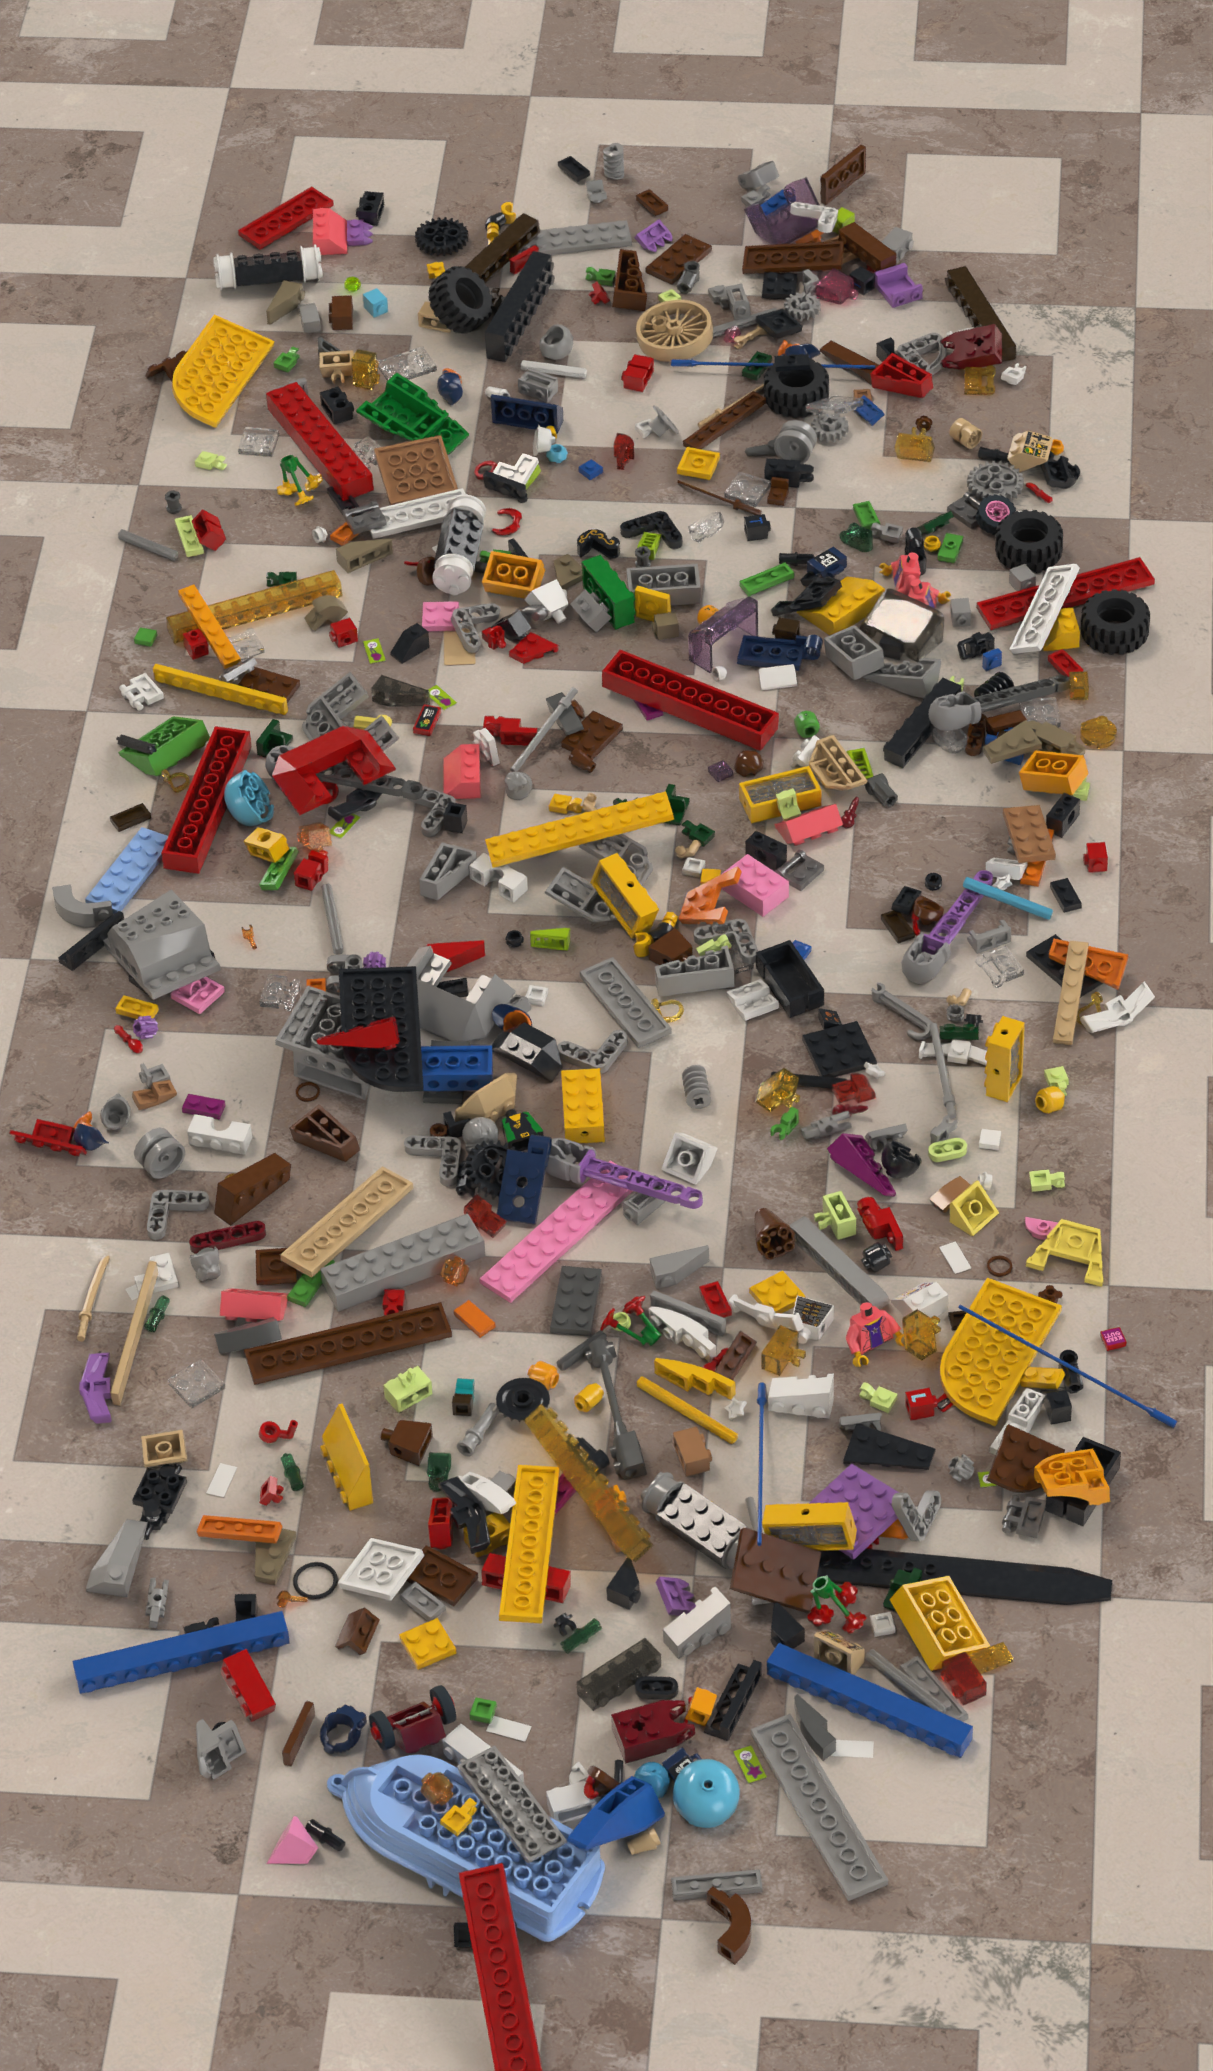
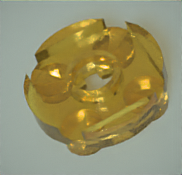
[1080,716,1117,749]

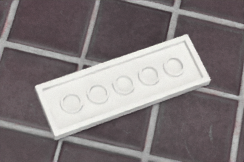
[363,488,465,539]
[1009,564,1080,654]

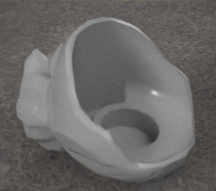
[504,771,532,800]
[100,1094,131,1130]
[189,1247,221,1281]

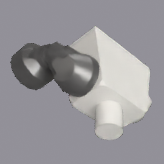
[515,579,568,624]

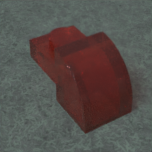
[613,433,635,470]
[832,1073,876,1104]
[464,1194,507,1238]

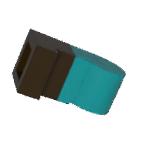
[452,1378,475,1416]

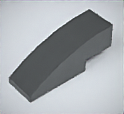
[546,692,584,736]
[214,1317,282,1354]
[794,1694,836,1761]

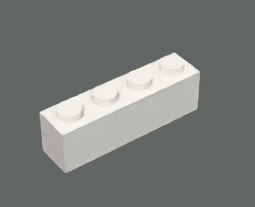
[442,1724,524,1783]

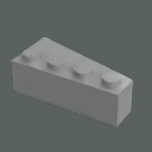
[655,945,734,996]

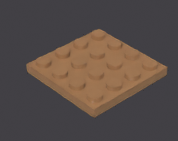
[374,435,458,505]

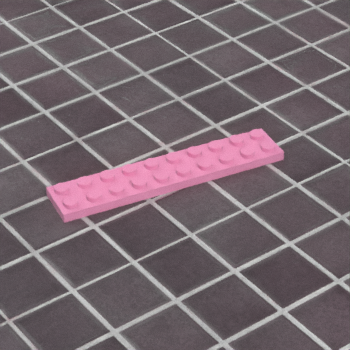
[480,1160,633,1303]

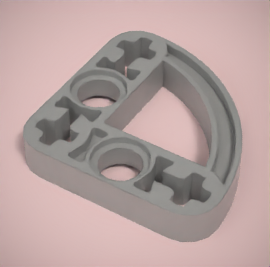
[897,333,947,375]

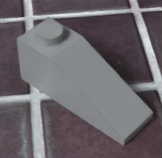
[650,1245,709,1289]

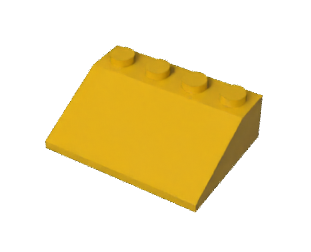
[796,576,885,636]
[320,1403,373,1511]
[889,1576,990,1671]

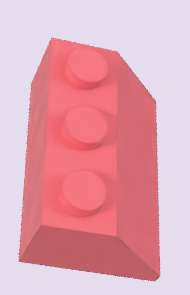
[313,208,347,255]
[444,744,481,799]
[774,804,843,846]
[220,1288,289,1322]

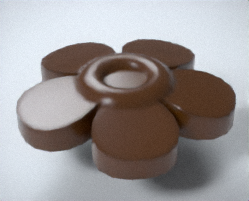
[571,699,584,718]

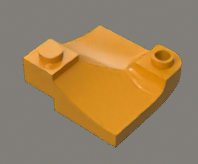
[1034,1449,1110,1505]

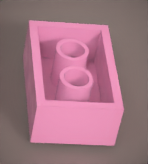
[722,854,789,917]

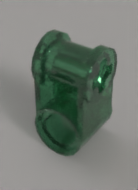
[839,523,873,552]
[427,1452,451,1492]

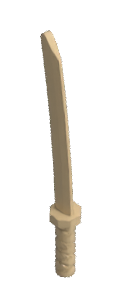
[698,384,764,428]
[77,1256,110,1342]

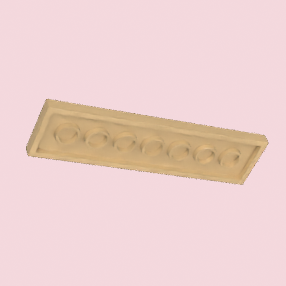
[280,1166,413,1278]

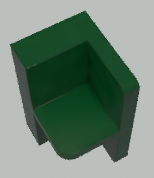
[256,719,293,758]
[664,784,690,826]
[883,1568,922,1611]

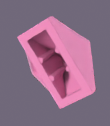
[267,1816,318,1864]

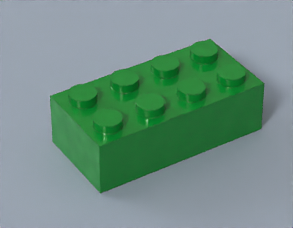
[582,554,636,630]

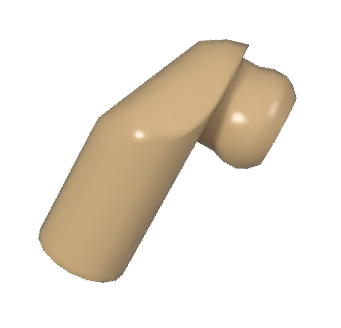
[583,793,598,812]
[675,840,701,859]
[946,988,972,1006]

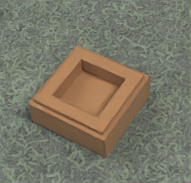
[853,389,872,404]

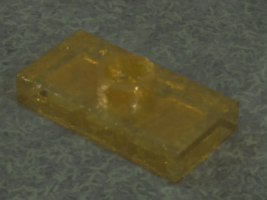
[964,1642,1013,1677]

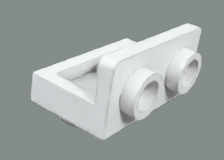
[790,735,820,773]

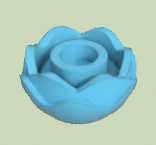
[546,444,568,463]

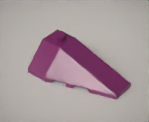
[827,1133,896,1197]

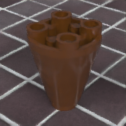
[754,1208,795,1260]

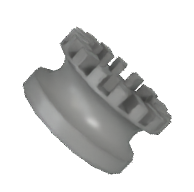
[947,1004,964,1023]

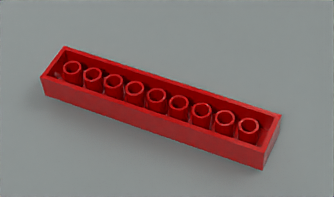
[266,382,374,501]
[602,650,779,751]
[161,726,252,874]

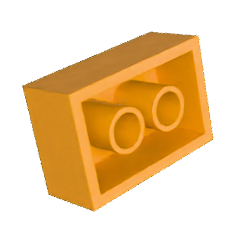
[482,551,545,599]
[1019,750,1089,796]

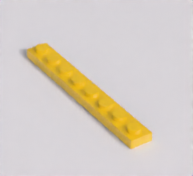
[153,664,288,715]

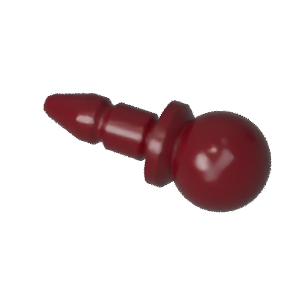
[841,797,859,828]
[832,1104,868,1118]

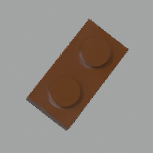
[636,189,668,216]

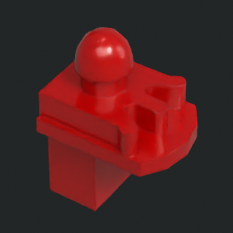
[481,626,506,650]

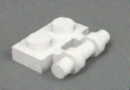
[119,673,164,711]

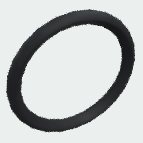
[293,1562,338,1599]

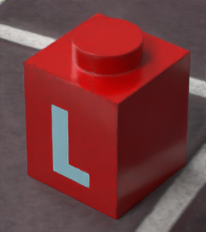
[905,1388,938,1421]

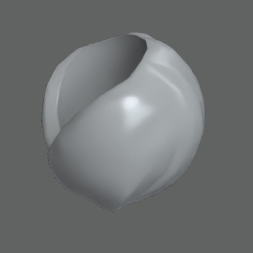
[539,324,573,360]

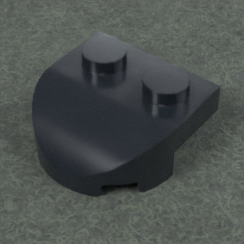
[1040,456,1080,488]

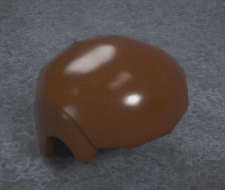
[734,750,764,777]

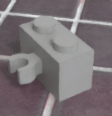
[570,589,612,632]

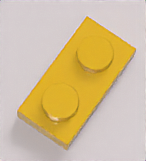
[115,995,159,1019]
[1020,1367,1065,1389]

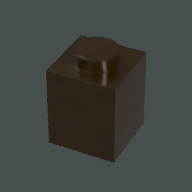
[772,617,800,641]

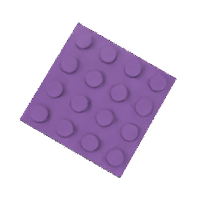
[810,1464,899,1559]

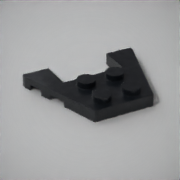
[771,571,842,616]

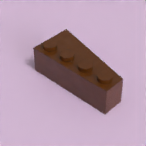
[612,249,647,311]

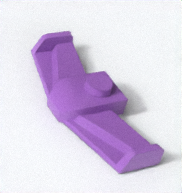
[79,1353,111,1424]

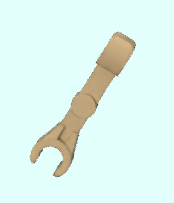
[734,325,767,349]

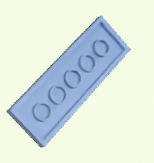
[85,827,168,914]

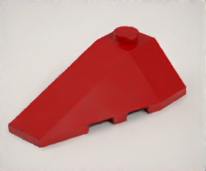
[316,1016,400,1050]

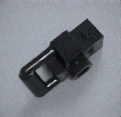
[957,632,995,660]

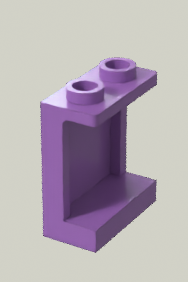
[875,263,923,308]

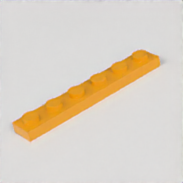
[178,584,241,669]

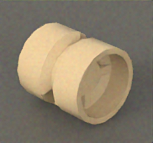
[949,418,982,449]

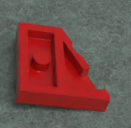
[509,632,559,664]

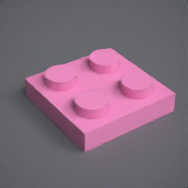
[422,601,459,631]

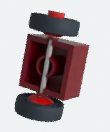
[369,1685,456,1754]

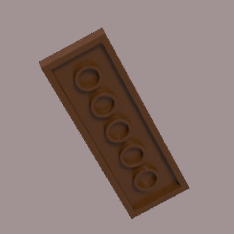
[742,241,844,274]

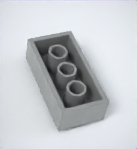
[627,564,701,608]

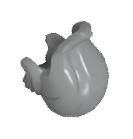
[462,1117,499,1154]

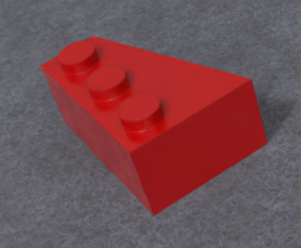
[221,1649,276,1722]

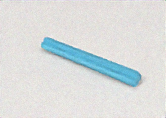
[963,877,1053,920]

